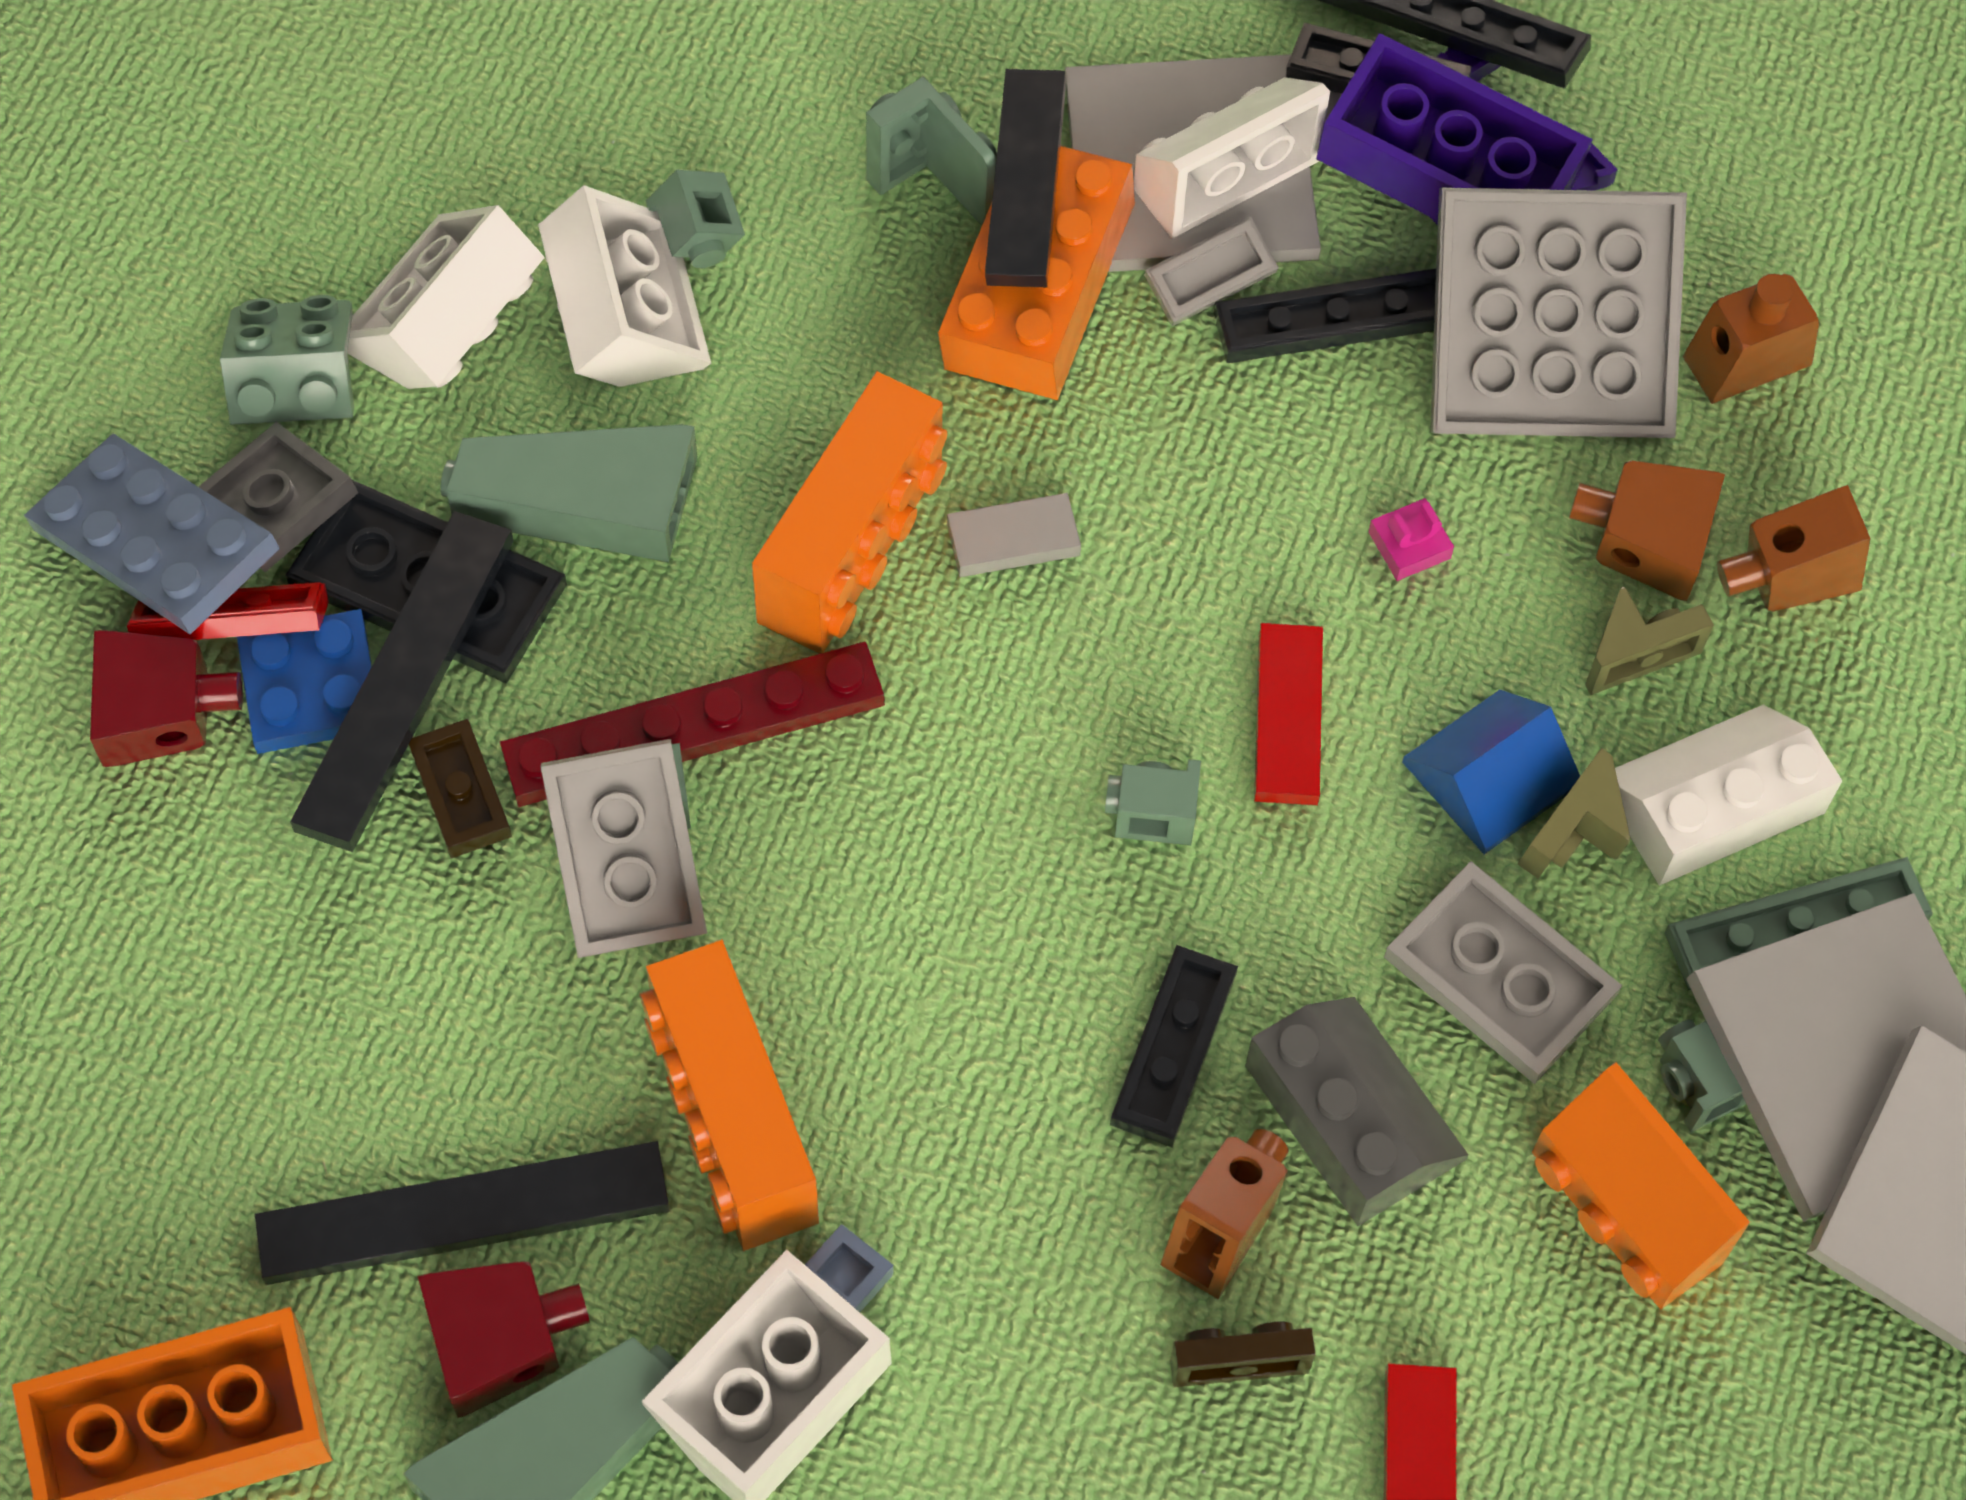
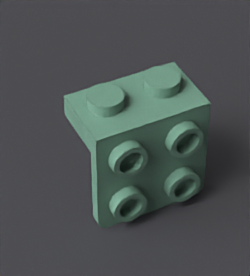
[866,76,997,225]
[220,295,354,425]

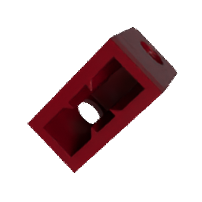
[90,630,243,767]
[418,1261,590,1418]

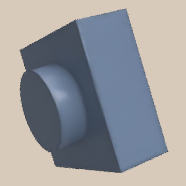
[805,1224,894,1312]

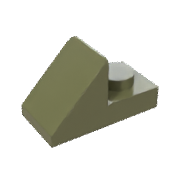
[1585,586,1714,695]
[1518,748,1630,879]

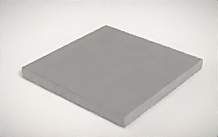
[1065,55,1320,272]
[1430,188,1687,438]
[1686,893,1966,1222]
[1806,1025,1966,1354]

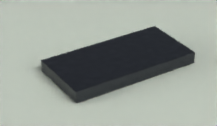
[286,480,567,684]

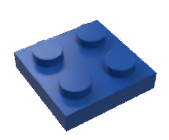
[237,609,372,754]

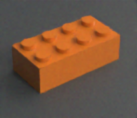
[938,146,1135,400]
[752,371,947,654]
[639,939,819,1251]
[12,1307,333,1500]

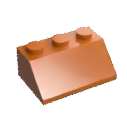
[1532,1062,1750,1310]

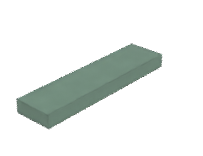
[1665,857,1933,990]

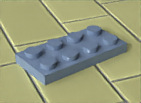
[24,433,280,634]

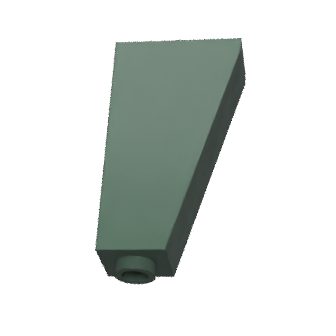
[441,424,698,562]
[404,1337,678,1500]

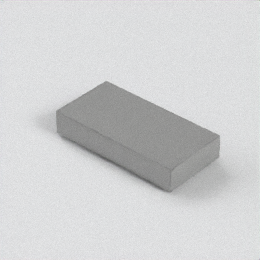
[1144,216,1279,327]
[947,493,1081,577]

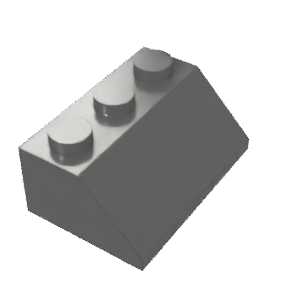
[1245,997,1468,1226]

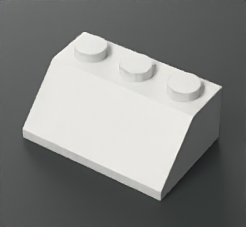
[1134,77,1330,239]
[538,185,711,387]
[347,205,545,389]
[1615,705,1842,886]
[642,1249,892,1500]

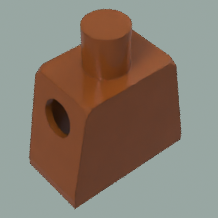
[1683,274,1819,404]
[1569,460,1725,601]
[1717,485,1871,612]
[1160,1129,1288,1300]

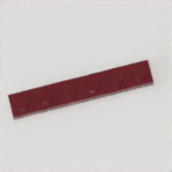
[500,641,885,808]

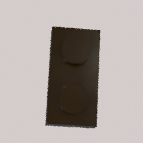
[409,719,512,859]
[1170,1321,1316,1388]

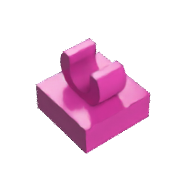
[1368,498,1454,581]

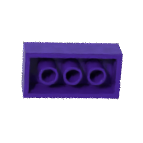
[1316,33,1593,221]

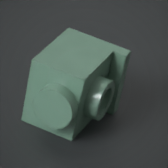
[646,170,745,268]
[1105,759,1201,846]
[1658,1019,1746,1132]

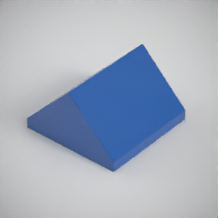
[1402,690,1580,854]

